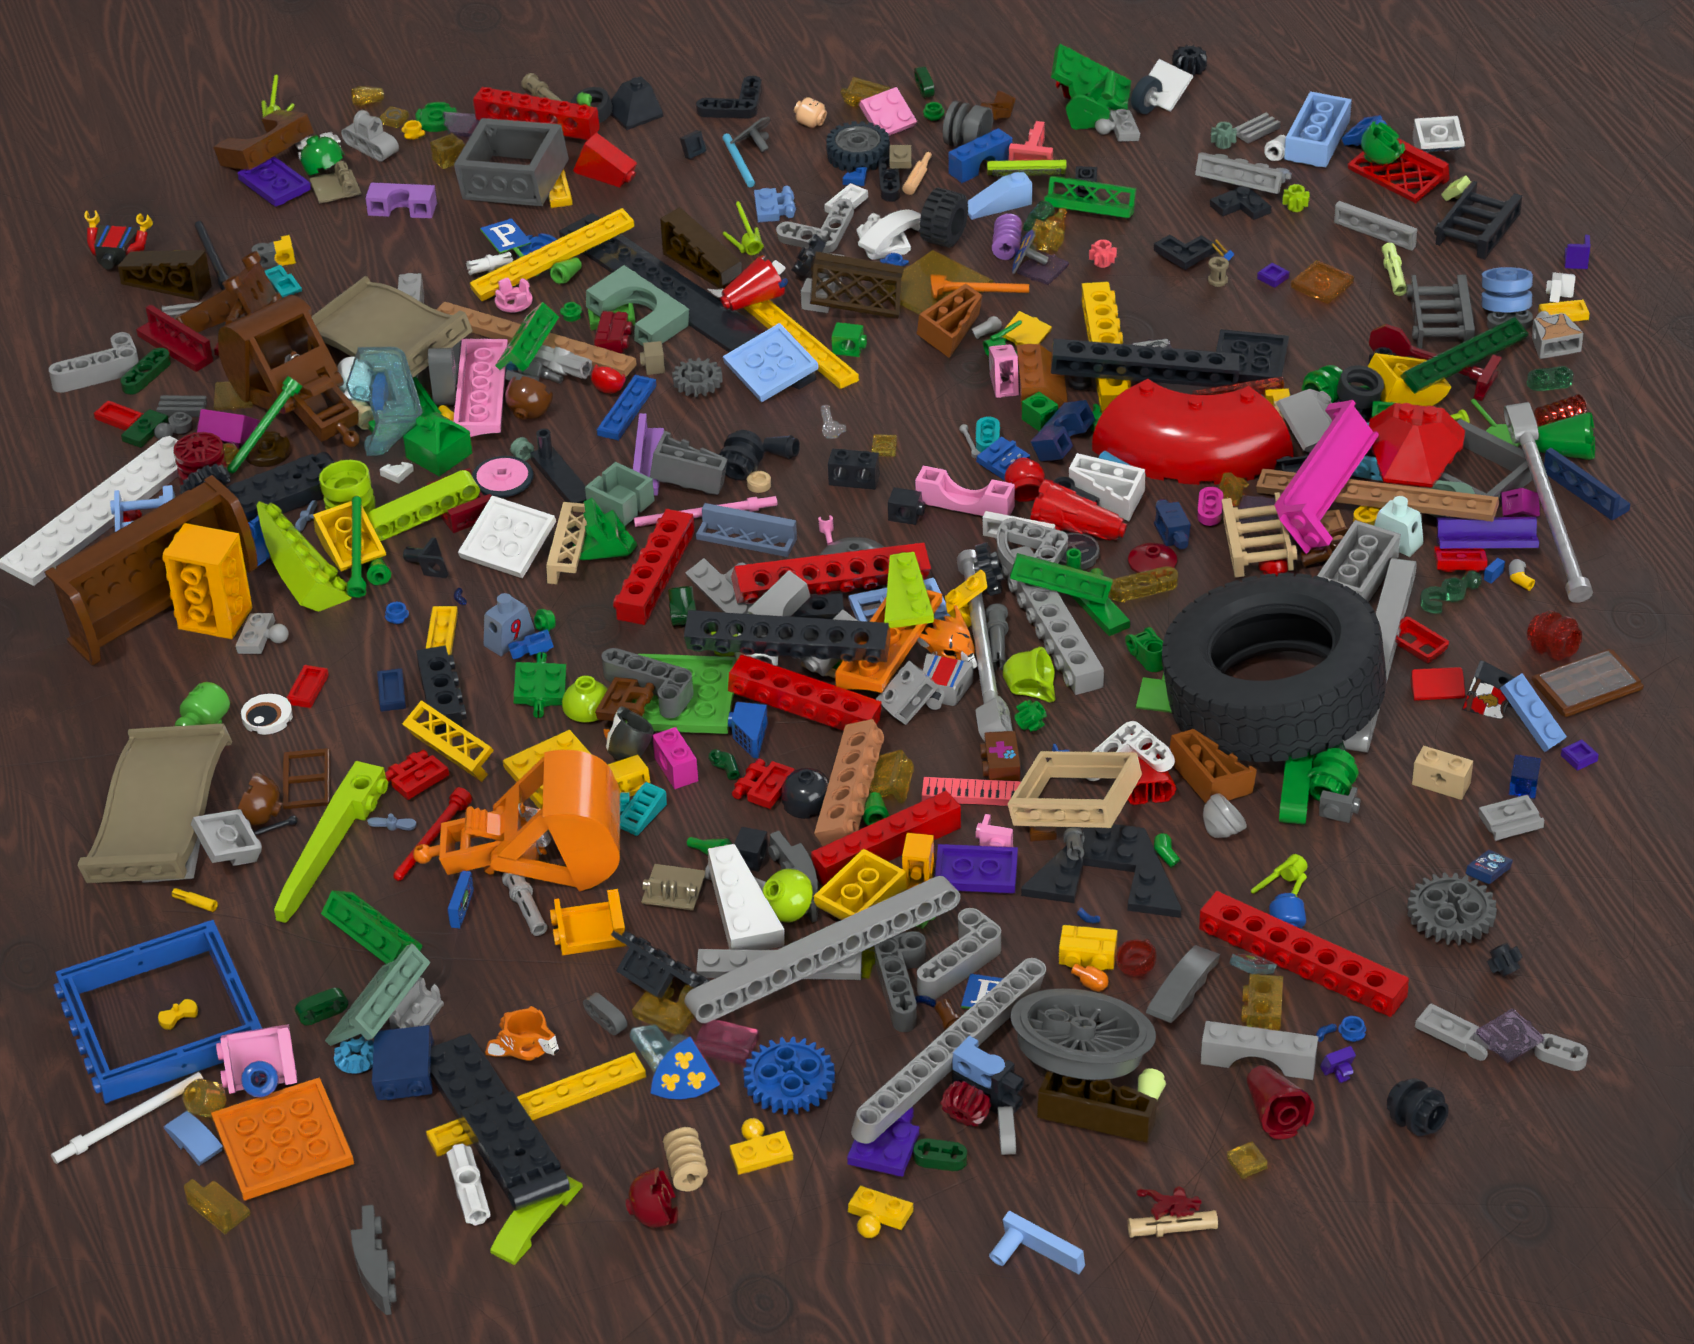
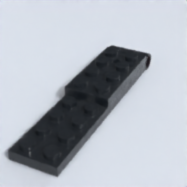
[226,452,335,523]
[430,1033,570,1211]

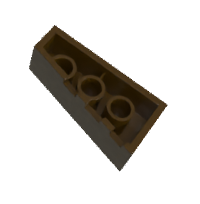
[660,207,742,289]
[1037,1070,1157,1143]

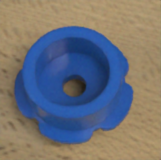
[385,602,409,624]
[1338,1016,1366,1042]

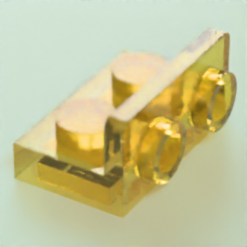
[869,750,914,803]

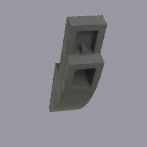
[768,831,818,923]
[351,1205,397,1315]

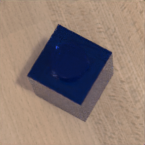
[1509,755,1541,799]

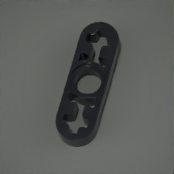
[879,157,900,202]

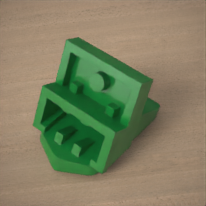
[573,497,637,560]

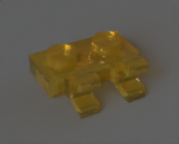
[632,981,694,1036]

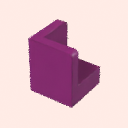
[1502,488,1540,517]

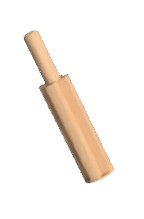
[902,152,932,195]

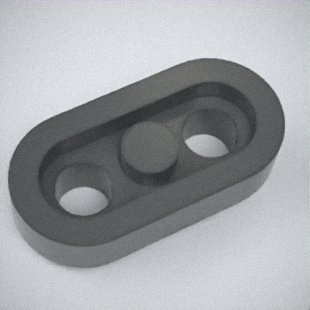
[1487,309,1533,330]

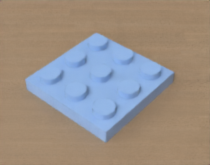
[723,323,819,403]

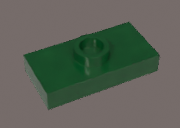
[121,409,168,448]

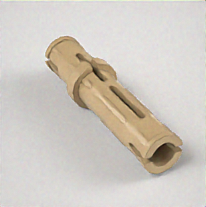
[1128,1210,1218,1238]

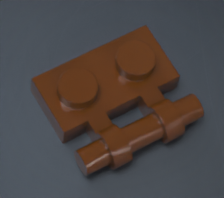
[595,677,655,722]

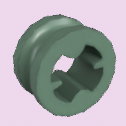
[510,437,534,461]

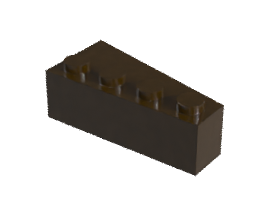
[118,250,212,301]

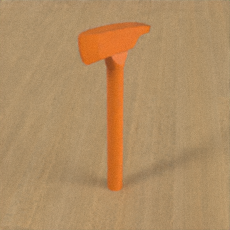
[931,274,1029,299]

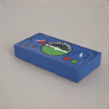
[448,871,474,928]

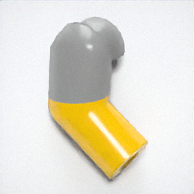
[1509,559,1535,591]

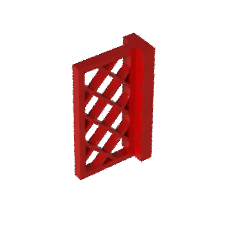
[1348,138,1449,203]

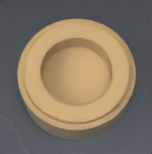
[747,471,771,493]

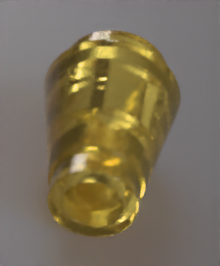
[351,86,384,107]

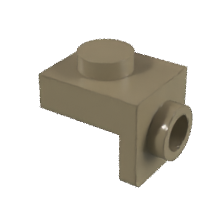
[890,145,911,168]

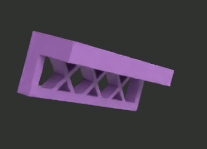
[633,414,664,496]

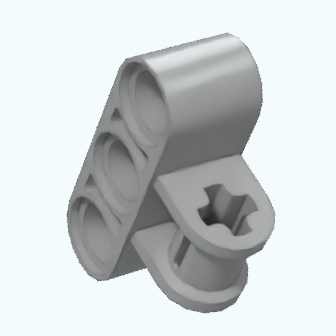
[341,110,399,162]

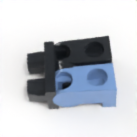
[952,1035,1024,1114]

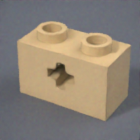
[1412,746,1473,800]

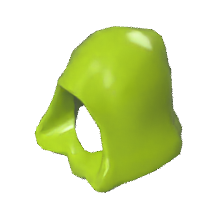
[1003,647,1056,703]

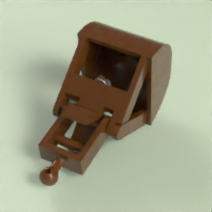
[218,295,360,448]

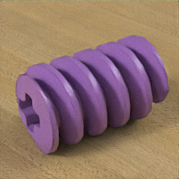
[992,214,1022,260]

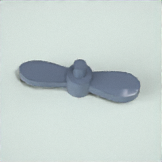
[295,500,317,532]
[367,814,417,831]

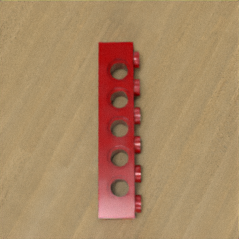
[473,87,600,140]
[613,509,695,625]
[728,654,882,731]

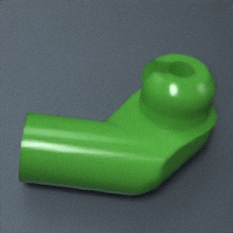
[577,92,592,106]

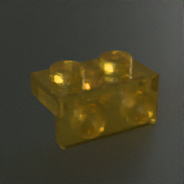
[840,77,891,106]

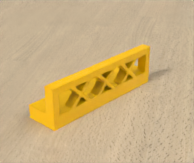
[402,700,494,782]

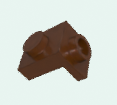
[980,91,1016,120]

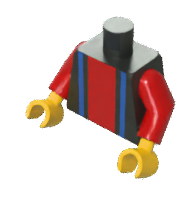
[85,210,153,269]

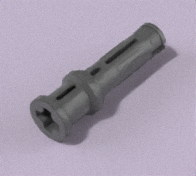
[986,604,1009,670]

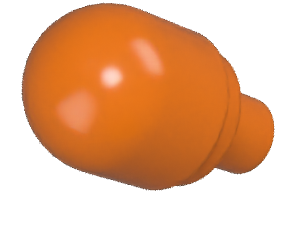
[1071,963,1109,992]

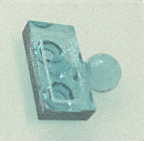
[629,1025,688,1073]

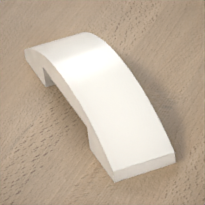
[858,210,921,254]

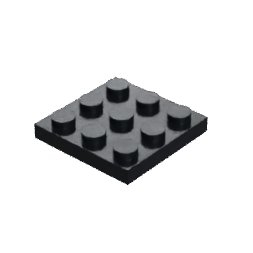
[1216,329,1289,385]

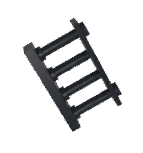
[1434,181,1523,260]

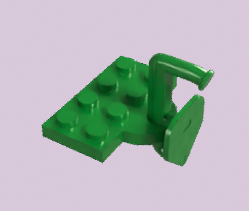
[1051,44,1131,130]

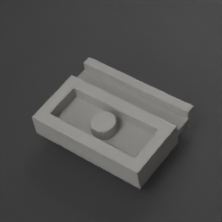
[1478,795,1544,841]

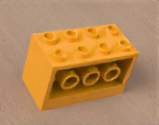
[162,523,253,639]

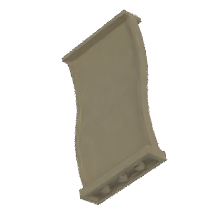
[311,276,473,383]
[77,723,232,883]

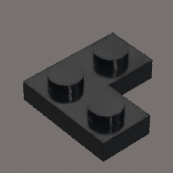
[1210,186,1272,220]
[1154,235,1217,270]

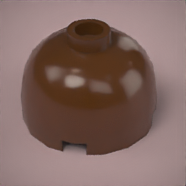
[505,376,553,420]
[237,772,283,826]

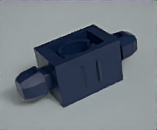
[1154,499,1191,549]

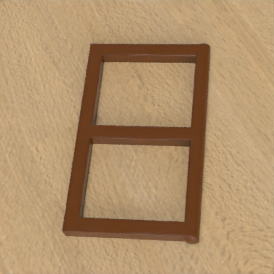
[283,748,330,810]

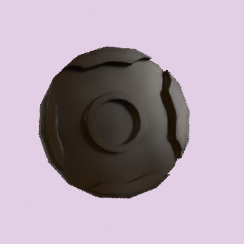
[245,431,291,467]

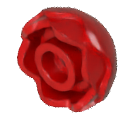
[1259,559,1288,577]

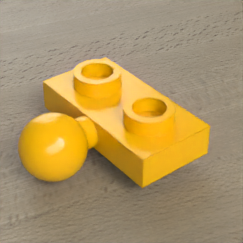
[730,1118,793,1175]
[848,1186,913,1238]

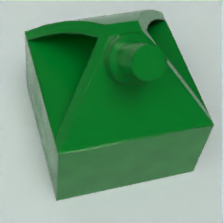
[403,412,472,477]

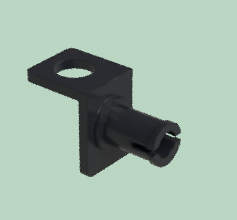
[403,537,449,578]

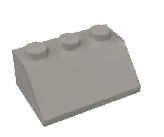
[1276,389,1332,453]

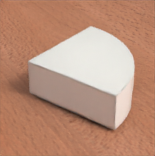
[380,462,414,484]

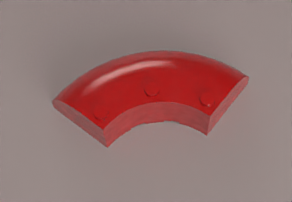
[1092,379,1293,485]

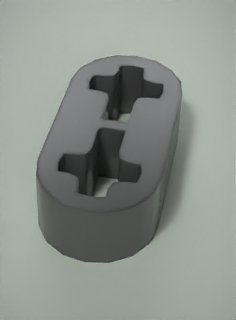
[583,992,627,1035]

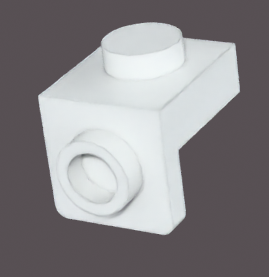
[1546,272,1575,302]

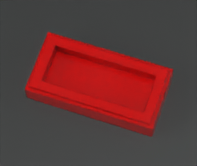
[94,400,143,431]
[287,665,329,708]

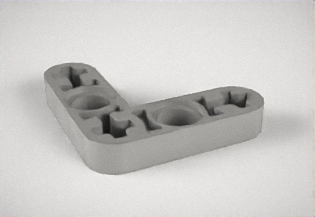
[776,199,854,253]

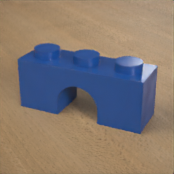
[949,128,1012,183]

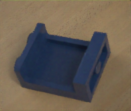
[372,1025,435,1100]

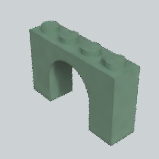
[586,265,689,347]

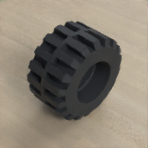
[919,187,968,248]

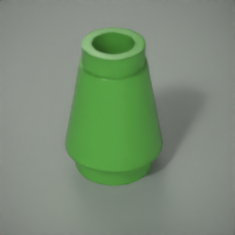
[550,258,582,284]

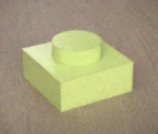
[1441,176,1471,201]

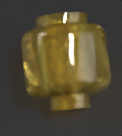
[183,1078,226,1118]

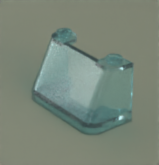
[346,347,422,456]

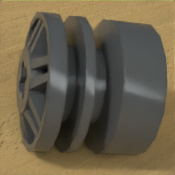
[943,100,993,147]

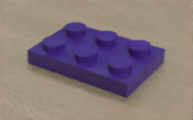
[238,156,311,207]
[935,844,1018,893]

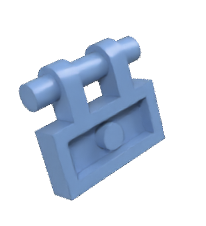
[754,186,796,222]

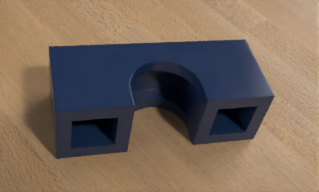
[1031,400,1096,461]

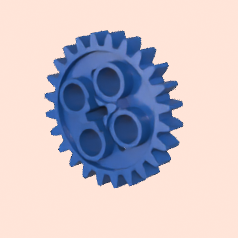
[743,1037,835,1115]

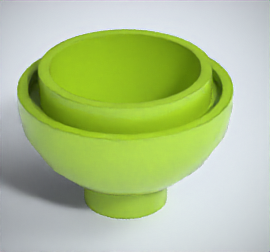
[562,676,608,722]
[763,869,813,923]

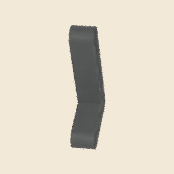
[428,338,464,406]

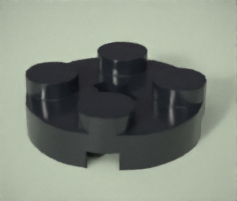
[791,234,827,277]

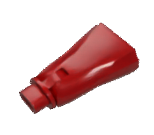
[1127,733,1176,805]

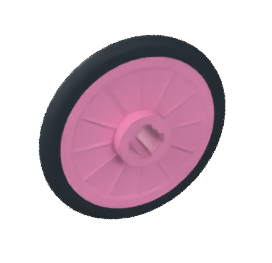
[472,456,533,497]

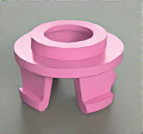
[495,278,532,312]

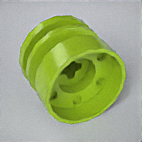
[319,460,376,514]

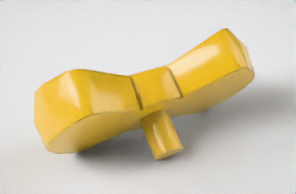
[158,999,198,1030]

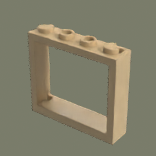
[1008,751,1142,828]

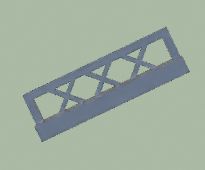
[696,503,797,557]

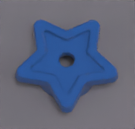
[880,253,909,266]

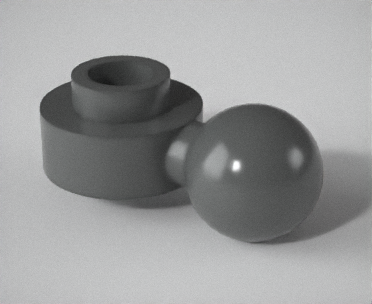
[154,412,192,440]

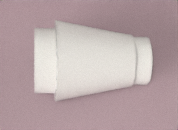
[1265,135,1286,161]

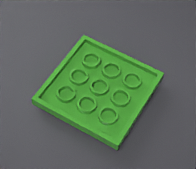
[626,654,737,734]

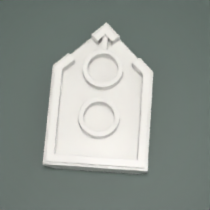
[857,213,911,260]

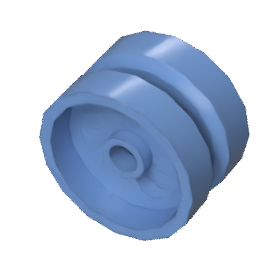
[1482,267,1533,312]

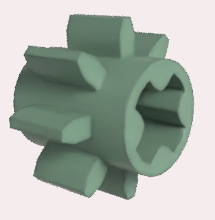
[1211,122,1237,149]

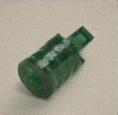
[1023,201,1055,234]

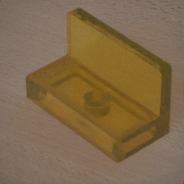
[184,1179,250,1234]

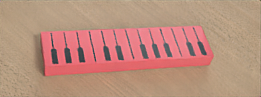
[922,777,1021,806]

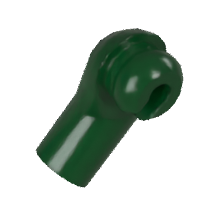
[708,749,740,780]

